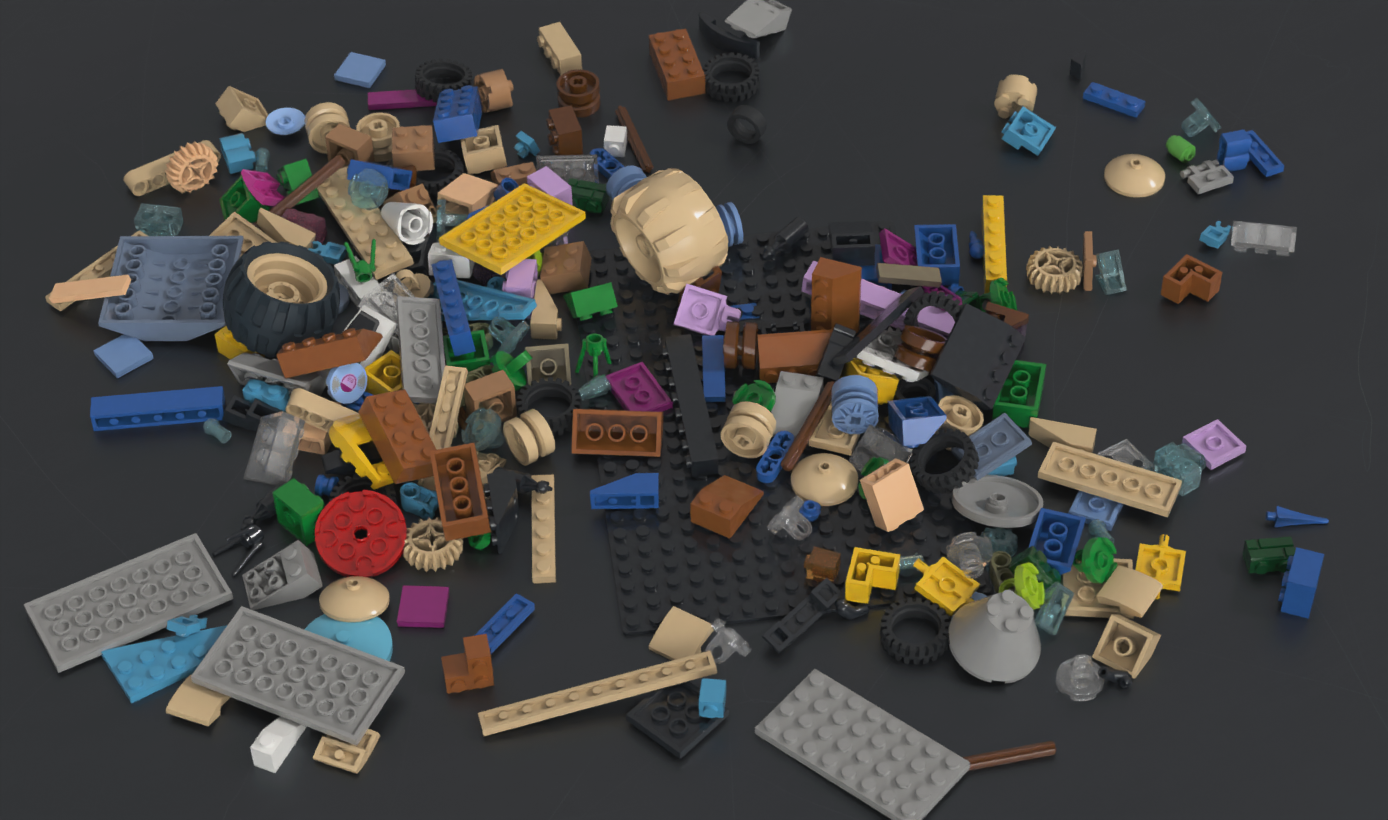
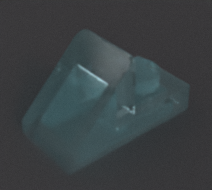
[1096,249,1127,295]
[1035,582,1075,635]

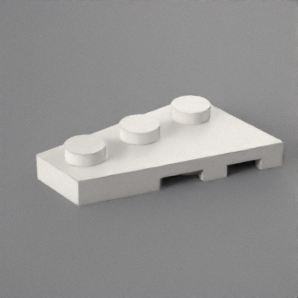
[857,347,930,382]

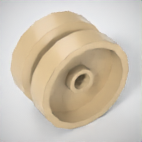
[304,102,350,154]
[356,113,400,162]
[935,395,984,451]
[721,402,776,458]
[503,409,555,466]

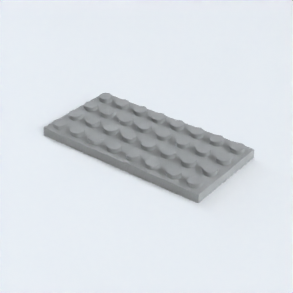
[23,533,233,673]
[191,606,405,746]
[755,669,970,820]

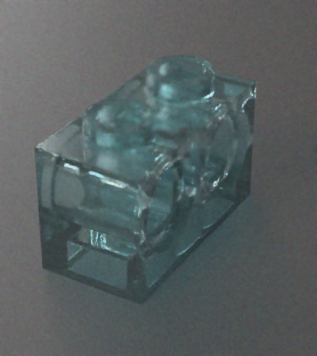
[134,203,184,236]
[1153,442,1202,496]

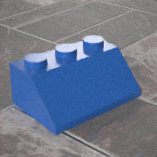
[914,224,960,286]
[888,396,947,448]
[1028,508,1086,575]

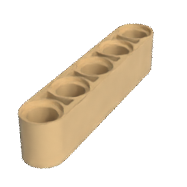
[124,140,221,196]
[285,388,374,444]

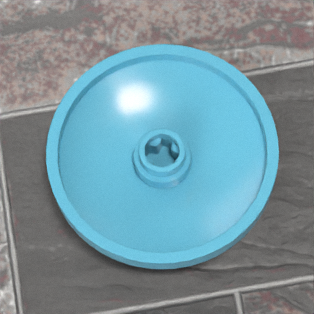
[304,614,393,661]

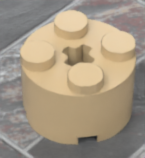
[994,75,1037,118]

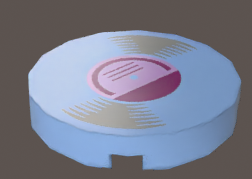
[326,362,367,404]

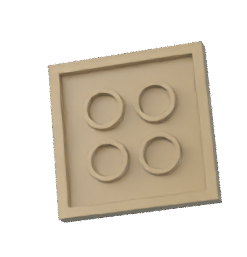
[1062,559,1134,619]

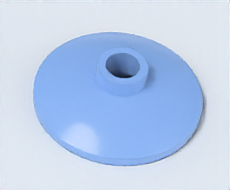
[266,108,305,135]

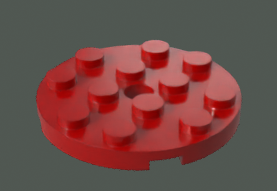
[315,490,407,578]

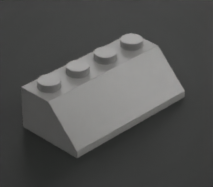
[227,352,326,397]

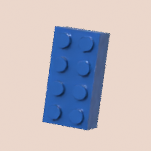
[433,85,483,143]

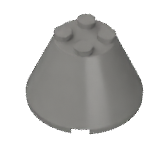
[948,590,1041,683]

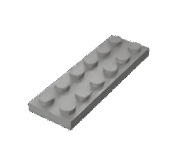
[396,296,445,404]

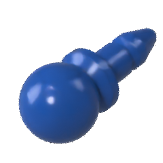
[969,231,984,259]

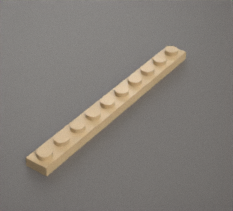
[478,651,717,736]

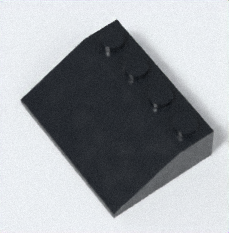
[929,303,1026,411]

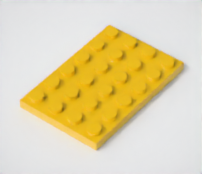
[439,183,586,275]

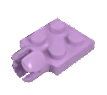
[674,284,741,335]

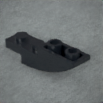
[404,226,437,279]

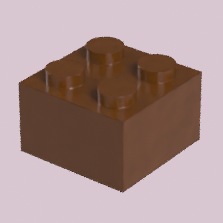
[546,105,584,165]

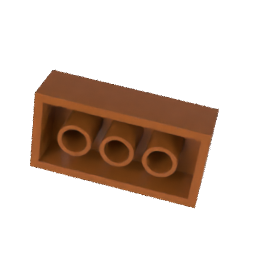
[649,29,705,100]
[358,389,437,484]
[430,443,491,541]

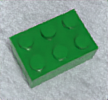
[992,360,1046,428]

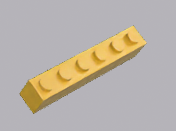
[981,195,1007,294]

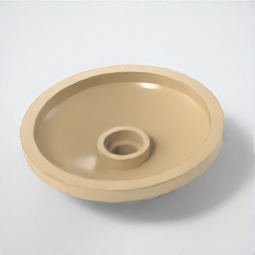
[1104,154,1165,197]
[791,453,858,506]
[319,576,390,622]

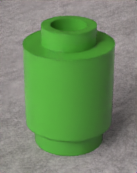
[1166,135,1196,163]

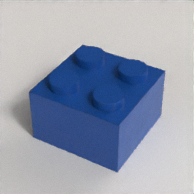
[1278,547,1324,619]

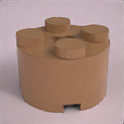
[474,69,513,113]

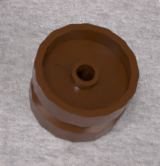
[557,69,601,118]
[723,321,758,370]
[894,325,947,372]

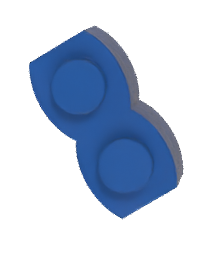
[1217,130,1252,172]

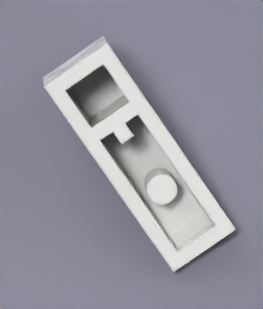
[250,716,307,773]

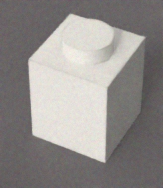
[604,126,627,157]

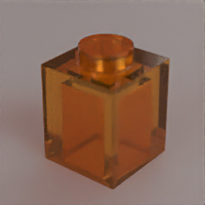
[804,547,841,584]

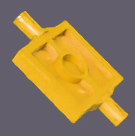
[1135,534,1186,599]
[913,557,980,617]

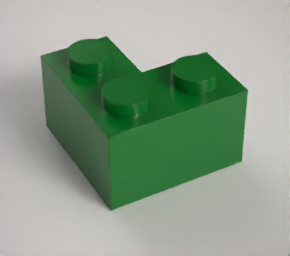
[276,159,320,206]

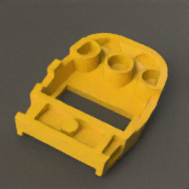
[329,414,394,489]

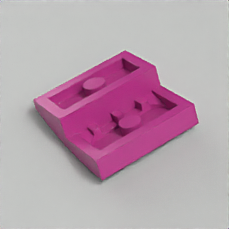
[241,169,285,206]

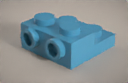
[1001,106,1056,156]

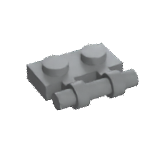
[1180,160,1234,194]

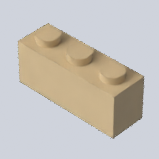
[537,22,582,75]

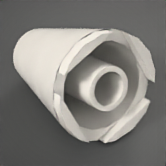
[381,202,433,245]

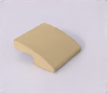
[1097,566,1163,618]
[649,606,713,661]
[166,675,231,726]
[313,729,380,774]

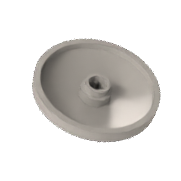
[952,475,1043,528]

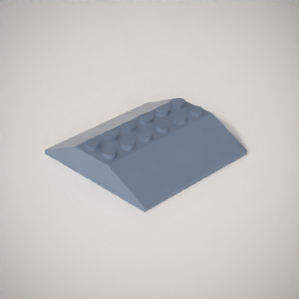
[98,236,244,341]

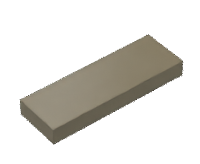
[876,263,942,287]

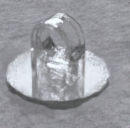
[767,495,812,540]
[946,532,993,579]
[705,617,752,664]
[1056,654,1104,701]

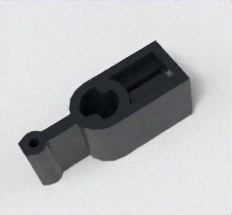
[815,323,856,382]

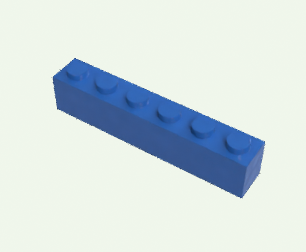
[431,259,476,356]
[90,386,226,431]

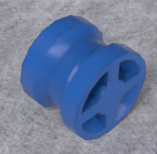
[315,474,339,498]

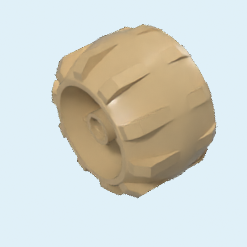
[610,168,729,295]

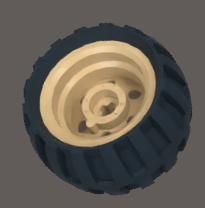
[223,241,340,358]

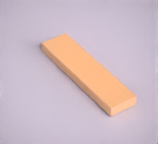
[49,275,131,304]

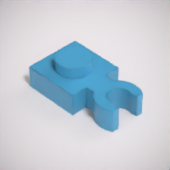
[1199,221,1231,249]
[308,241,347,265]
[167,615,207,637]

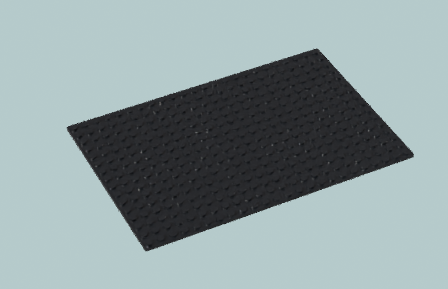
[573,220,992,636]

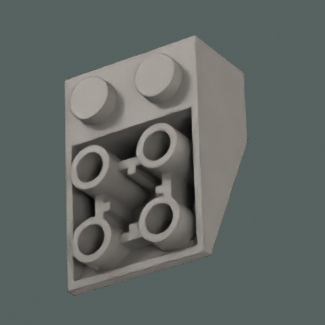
[725,0,792,38]
[242,540,323,610]

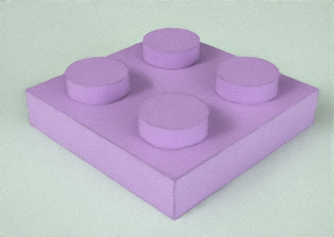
[1182,419,1246,470]

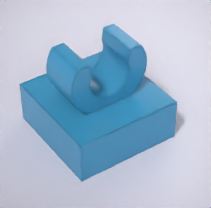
[514,131,540,158]

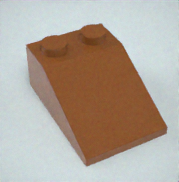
[690,475,764,538]

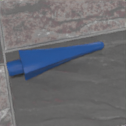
[1265,506,1329,527]

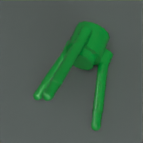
[344,239,376,283]
[575,334,611,385]

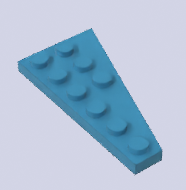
[427,280,537,321]
[101,625,227,703]

